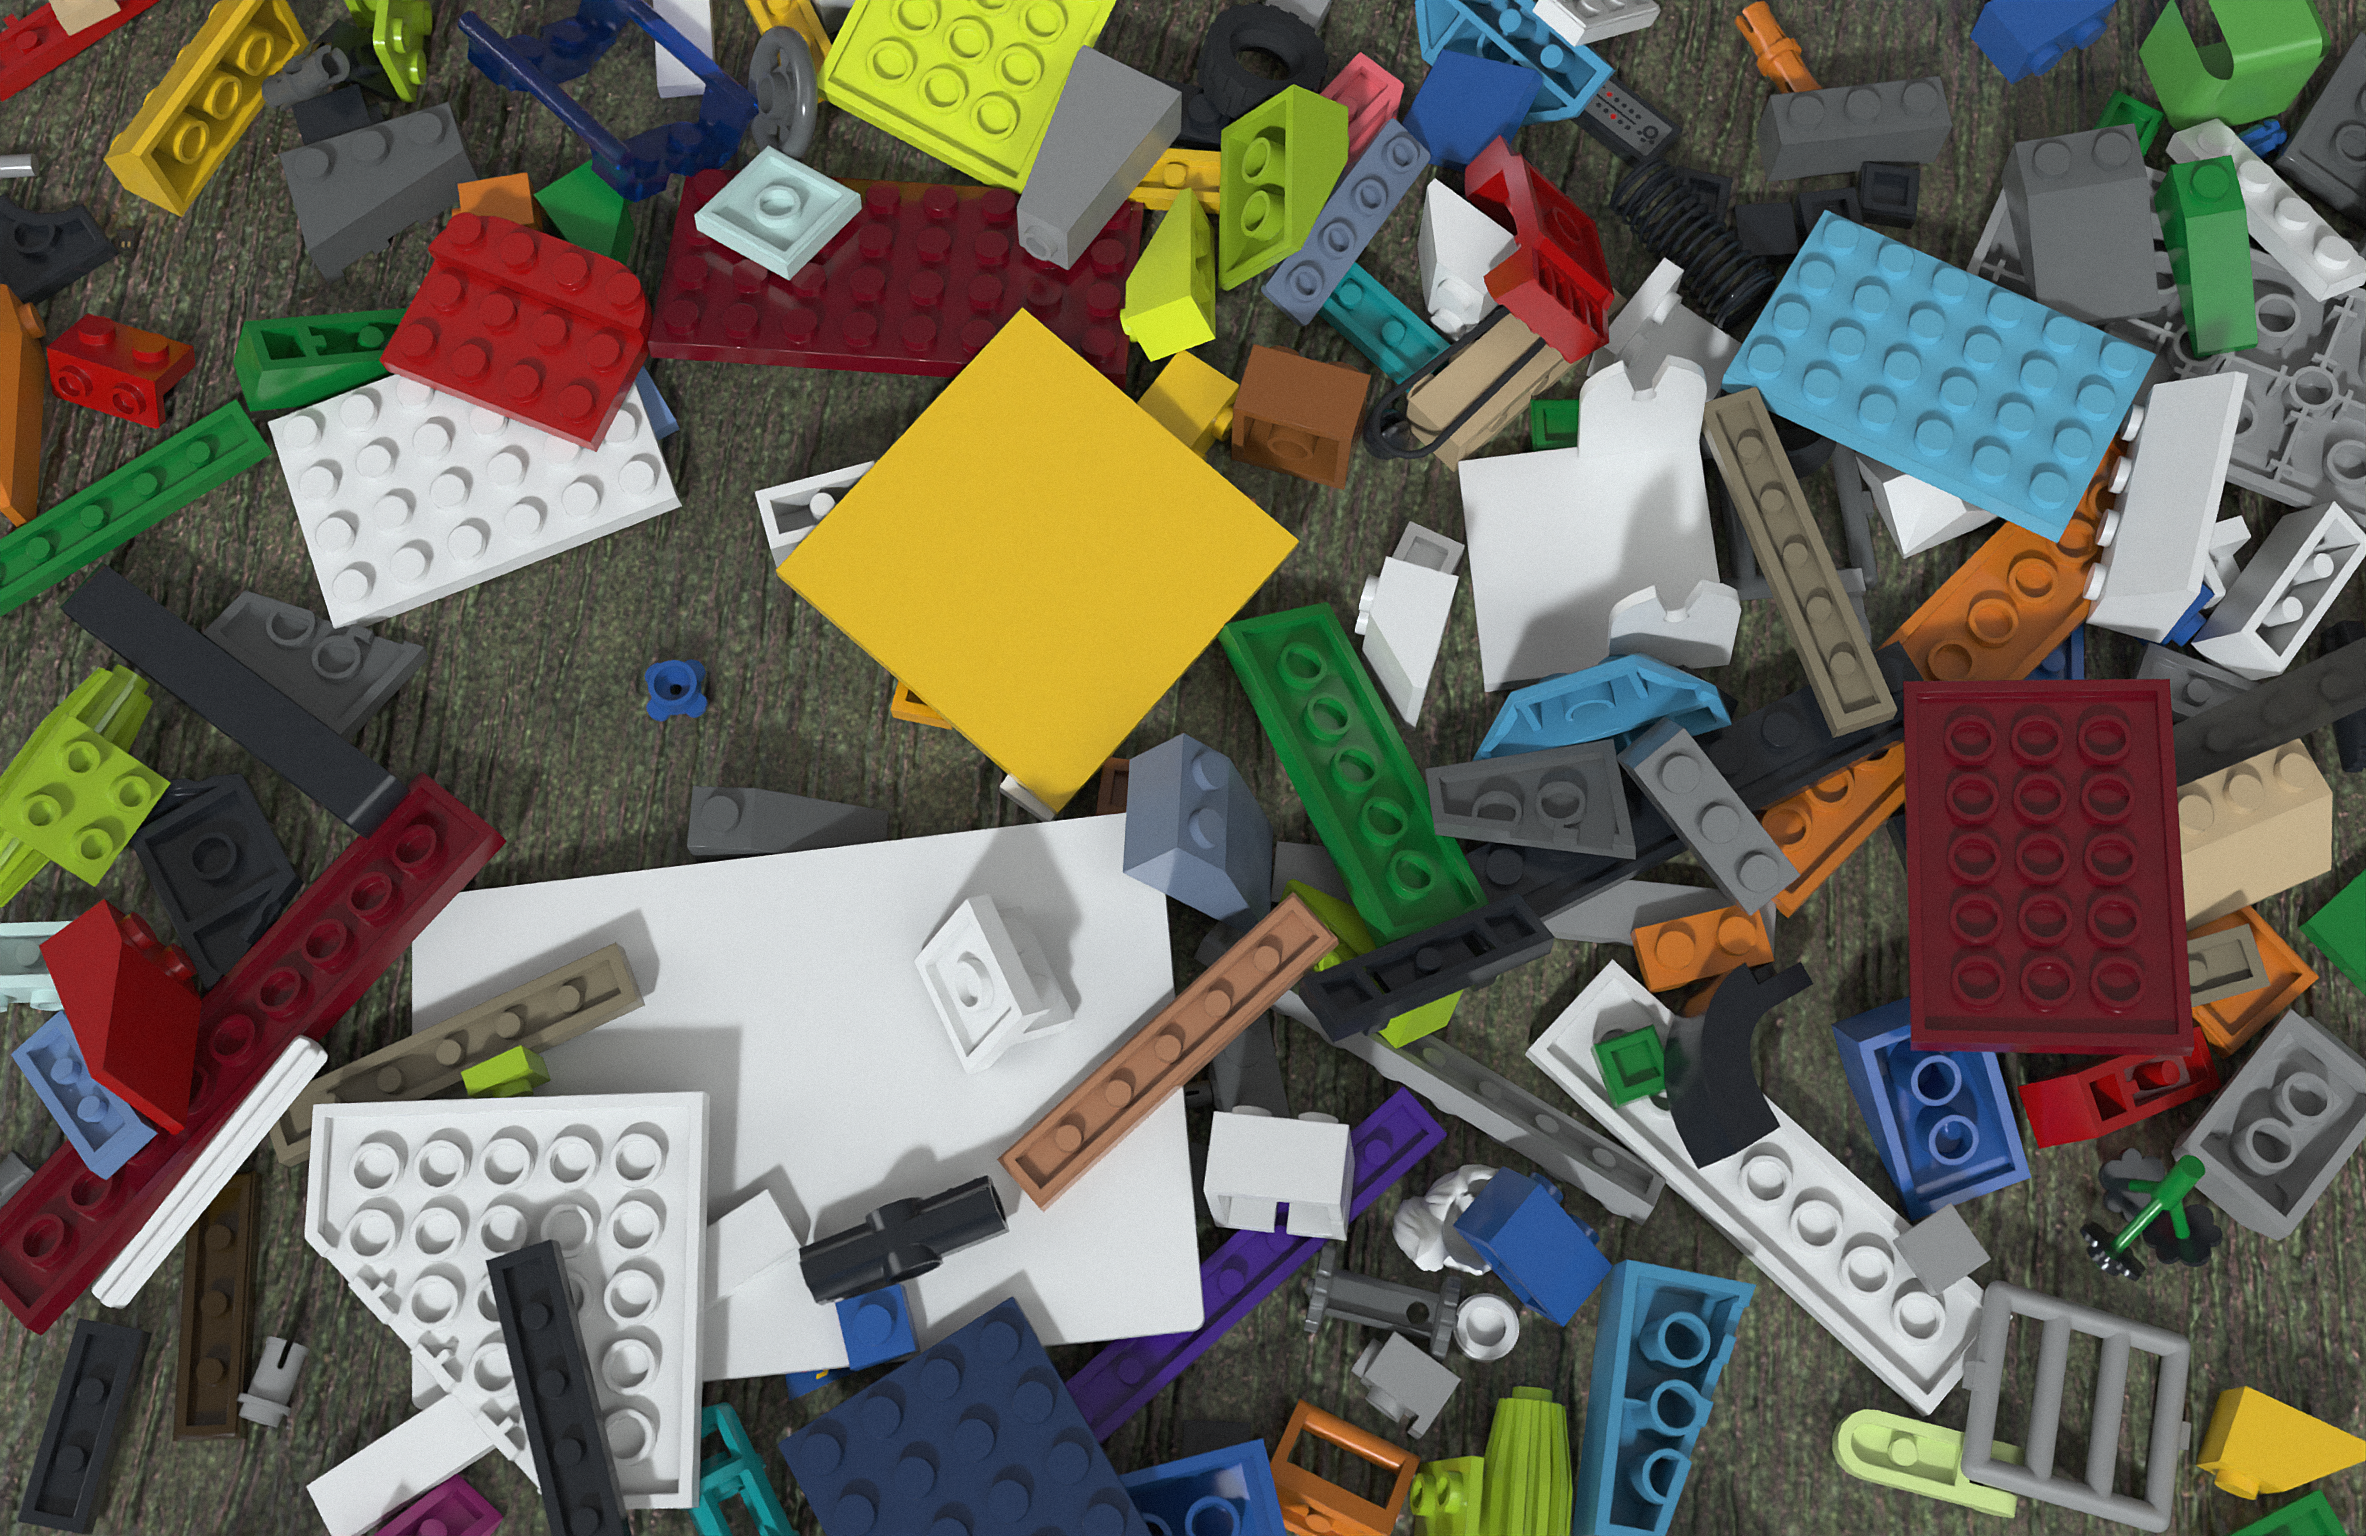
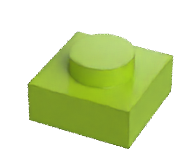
[461,1045,551,1099]

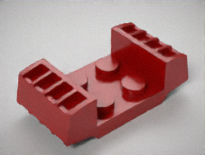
[1464,135,1615,364]

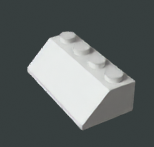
[2083,371,2248,643]

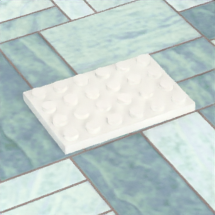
[268,374,682,629]

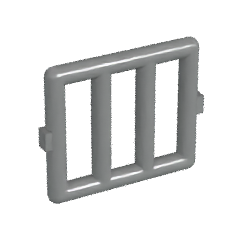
[1960,1280,2192,1533]

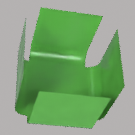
[2138,0,2331,131]

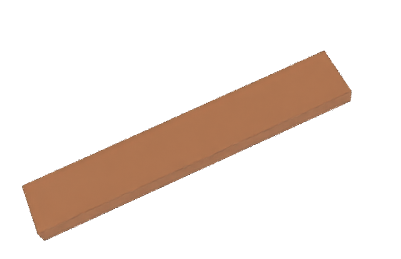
[997,892,1339,1212]

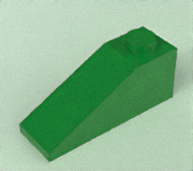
[2153,155,2258,358]
[233,308,408,411]

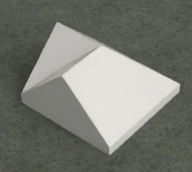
[1855,451,2001,559]

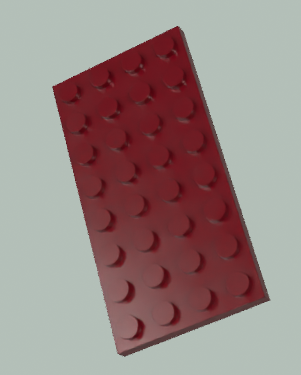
[647,167,1144,390]

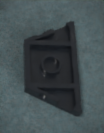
[130,773,303,991]

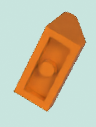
[1270,1399,1421,1536]

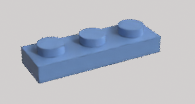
[11,1010,158,1180]

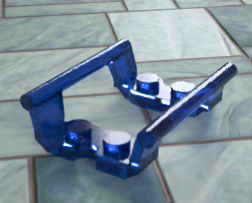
[458,0,759,203]

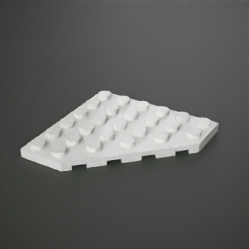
[304,1091,710,1509]

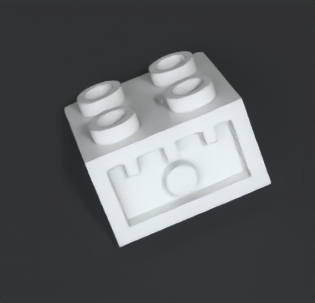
[1586,258,1742,402]

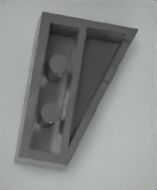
[279,102,479,286]

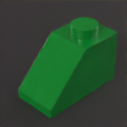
[534,158,635,266]

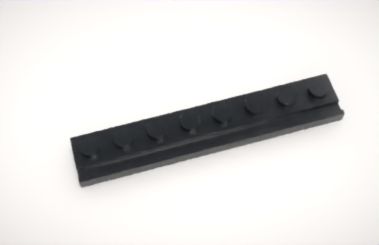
[1464,640,1924,922]

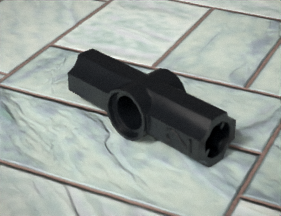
[798,1175,1010,1306]

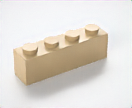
[1406,287,1627,472]

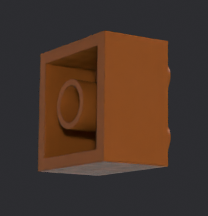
[1231,344,1371,490]

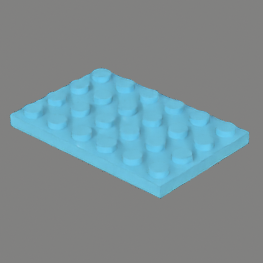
[1720,210,2156,543]

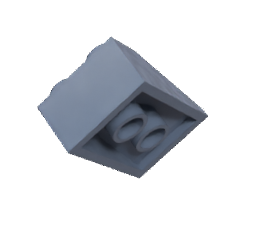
[1123,733,1273,934]

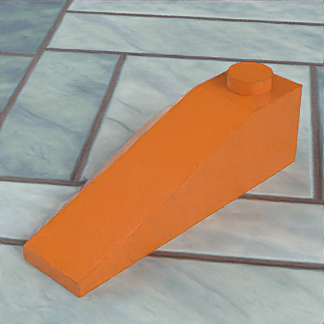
[0,284,46,528]

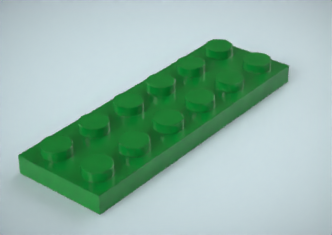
[1218,602,1490,949]

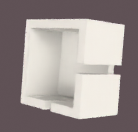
[1203,1106,1355,1240]

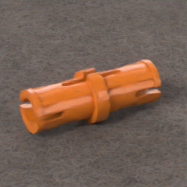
[1734,1,1822,94]

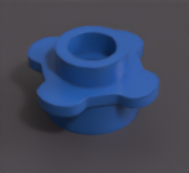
[645,659,708,722]

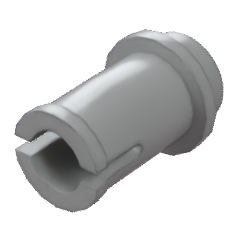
[237,1336,310,1427]

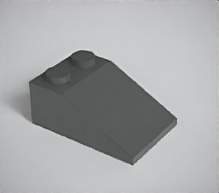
[2001,123,2160,326]

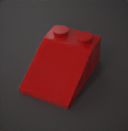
[39,899,202,1136]

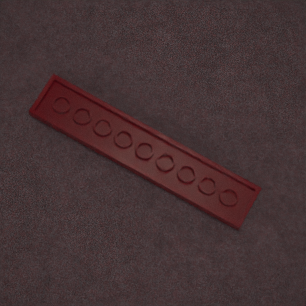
[0,771,507,1336]

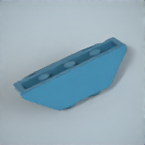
[1415,0,1616,127]
[1473,651,1732,761]

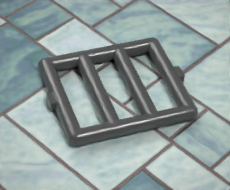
[1699,428,1878,601]

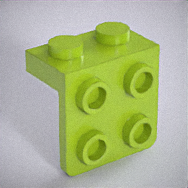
[344,0,433,103]

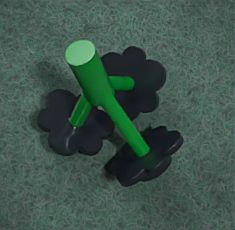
[2079,1148,2223,1281]

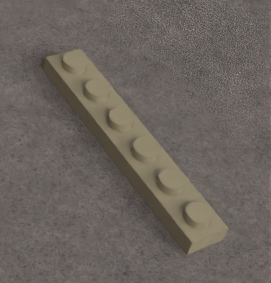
[1701,387,1897,738]
[269,942,645,1167]

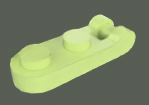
[1832,1409,2025,1518]

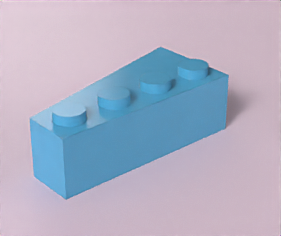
[1572,1259,1756,1536]

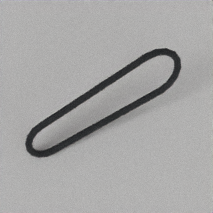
[1370,306,1546,460]

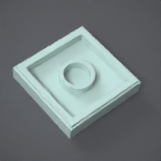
[694,145,862,280]

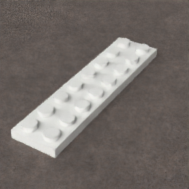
[1525,959,2013,1417]

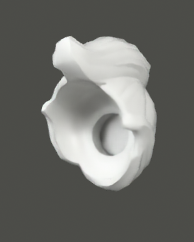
[1392,1164,1500,1276]

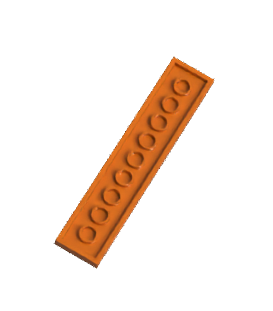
[1755,433,2129,918]

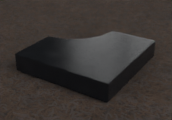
[0,194,120,306]

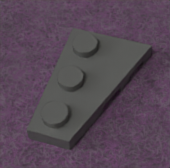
[2272,32,2366,230]
[202,590,429,742]

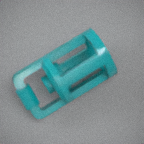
[679,1402,801,1536]

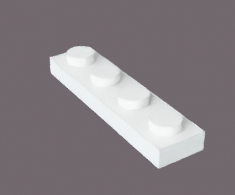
[2166,118,2366,302]

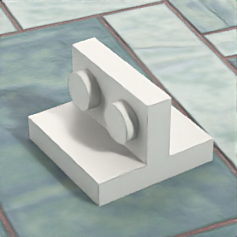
[914,893,1075,1075]

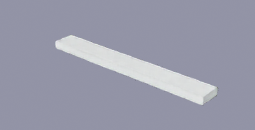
[306,1189,804,1536]

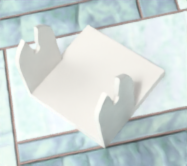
[1458,354,1741,692]

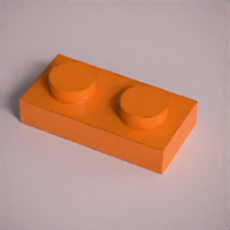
[1630,905,1775,994]

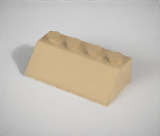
[2177,738,2332,932]

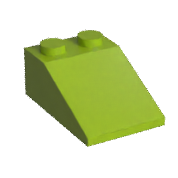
[1218,84,1350,291]

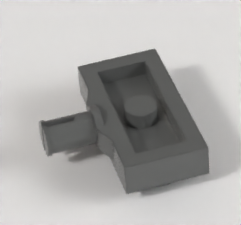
[1184,1014,1291,1119]

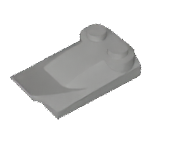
[2171,1009,2366,1241]

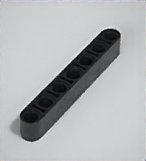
[59,562,410,840]

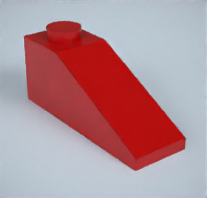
[2018,1026,2222,1149]

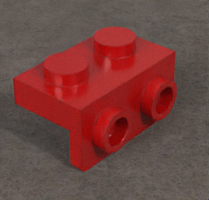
[46,313,196,429]

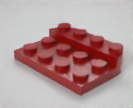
[379,212,653,452]

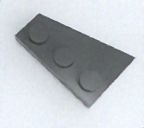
[1425,739,1636,860]

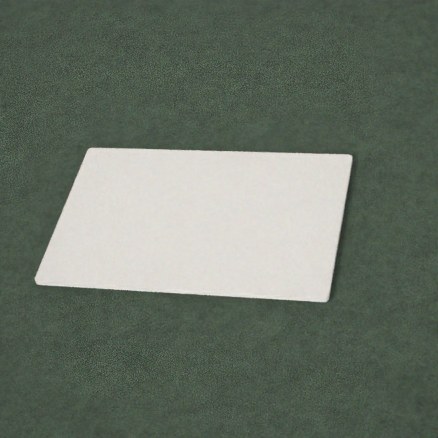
[412,813,1205,1410]

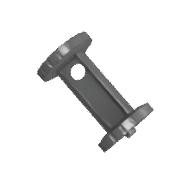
[1303,1244,1461,1365]

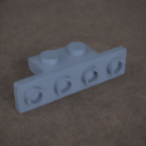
[1261,119,1431,327]

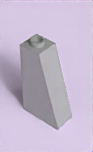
[1017,45,1182,270]

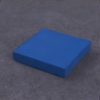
[1401,49,1544,173]

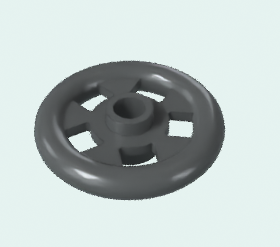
[747,25,818,161]

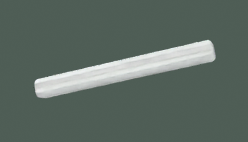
[92,1035,328,1309]

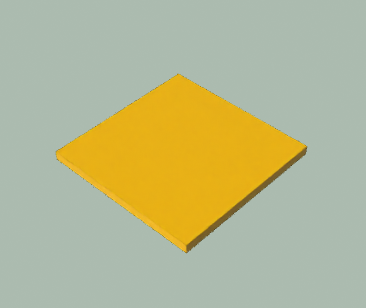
[776,307,1299,817]

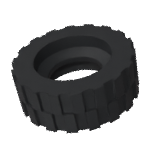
[1196,2,1329,121]

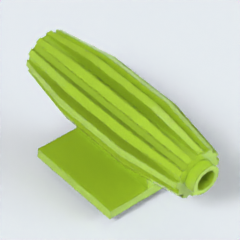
[0,664,170,908]
[1410,1386,1574,1536]

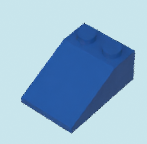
[1831,996,2031,1221]
[1119,1438,1287,1536]

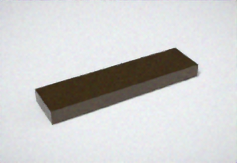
[173,1171,263,1443]

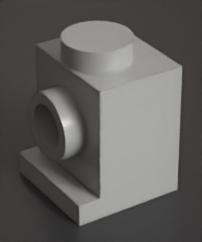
[1351,1331,1461,1440]

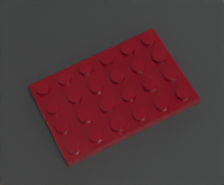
[1902,679,2194,1056]

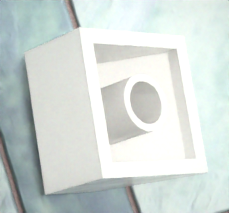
[1418,179,1518,342]
[1355,556,1459,731]

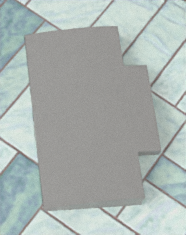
[1966,166,2366,534]

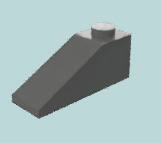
[687,786,890,864]

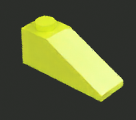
[1120,187,1216,362]

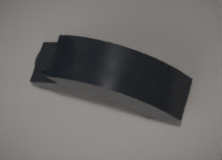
[1664,961,1813,1170]

